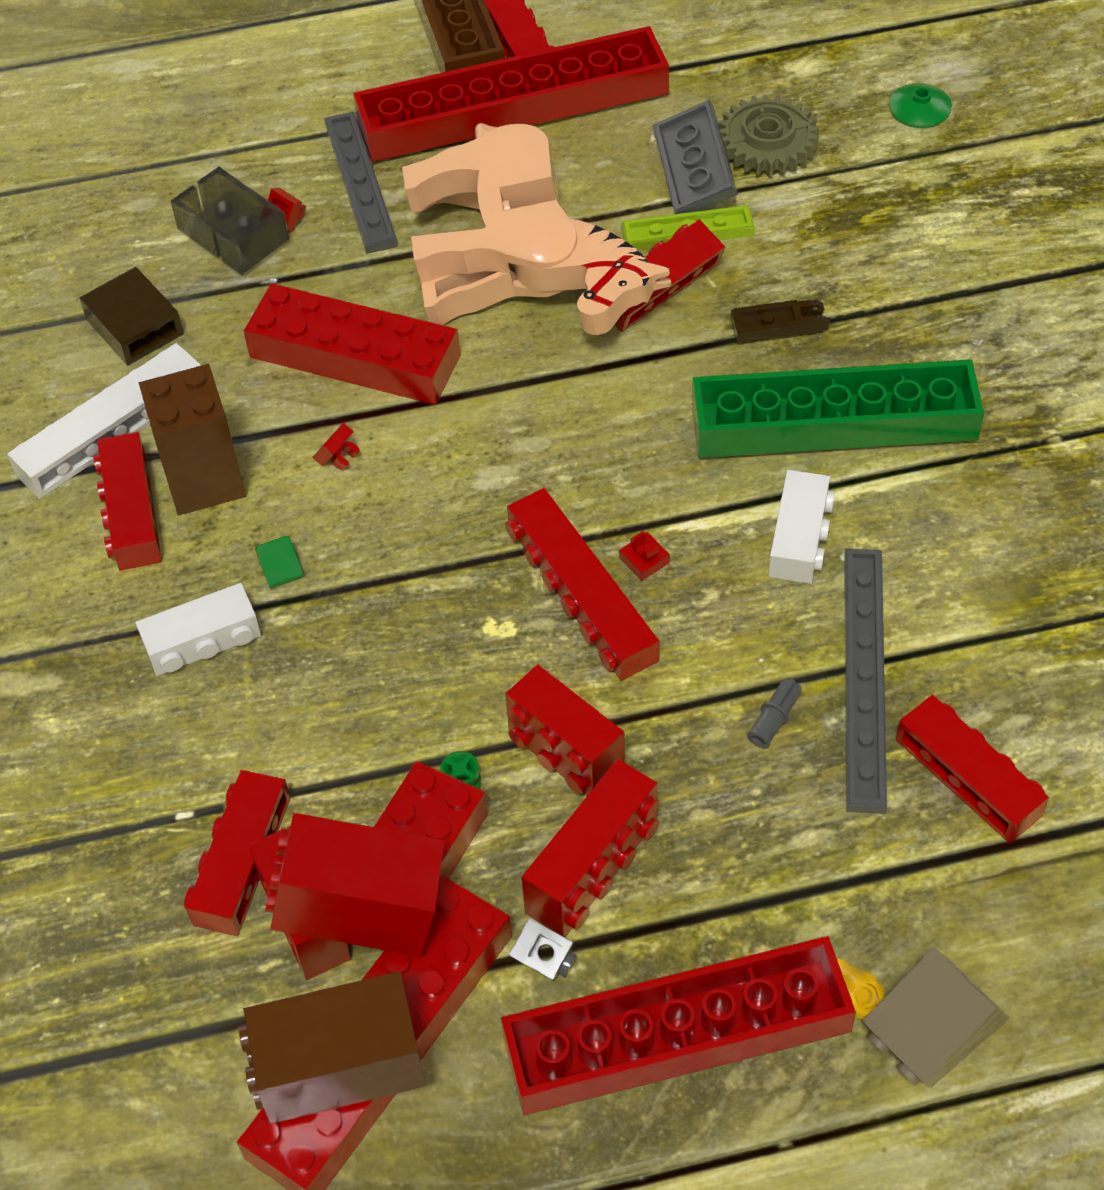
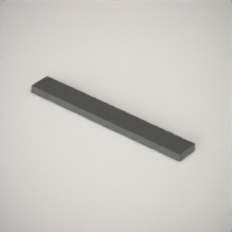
[844,548,887,814]

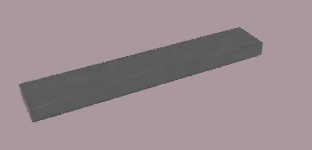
[324,112,398,254]

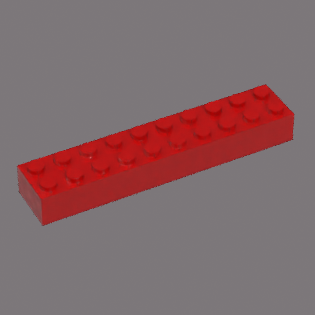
[353,26,669,162]

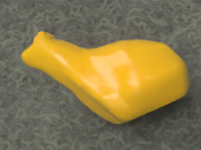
[837,958,885,1020]

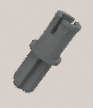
[747,678,802,749]

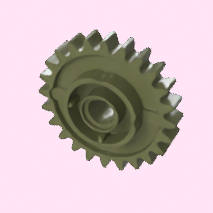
[719,95,819,176]

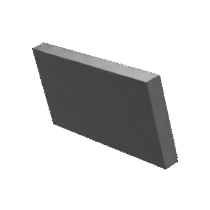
[653,100,738,214]

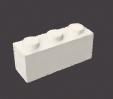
[768,470,835,584]
[135,583,261,676]

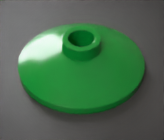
[889,83,952,128]

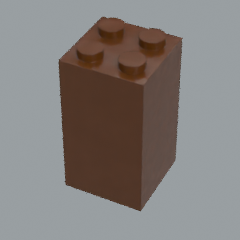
[138,364,246,516]
[238,971,426,1124]

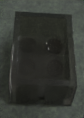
[171,166,289,275]

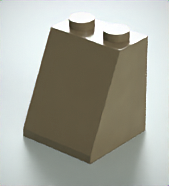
[862,947,1009,1087]

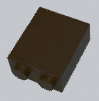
[79,267,184,366]

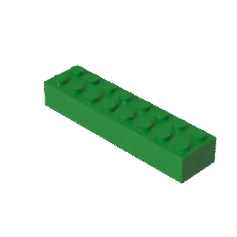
[692,359,984,458]

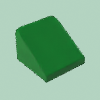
[255,536,304,589]

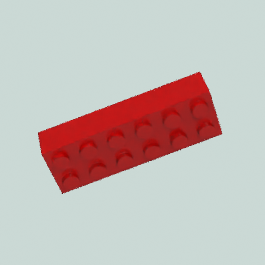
[243,283,461,405]

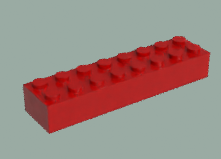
[237,875,512,1190]
[501,936,856,1116]

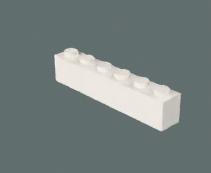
[7,343,201,499]

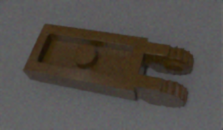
[731,299,830,343]

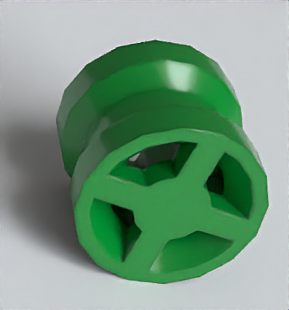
[440,751,481,789]

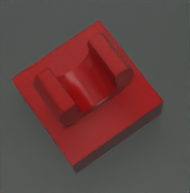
[263,187,306,232]
[312,422,360,470]
[619,531,670,581]

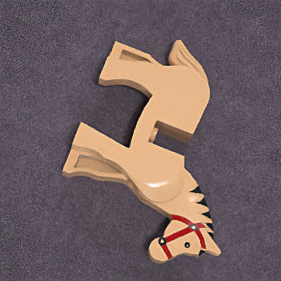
[402,123,672,335]

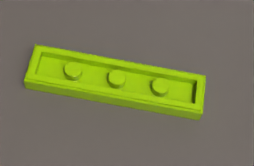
[621,205,755,251]

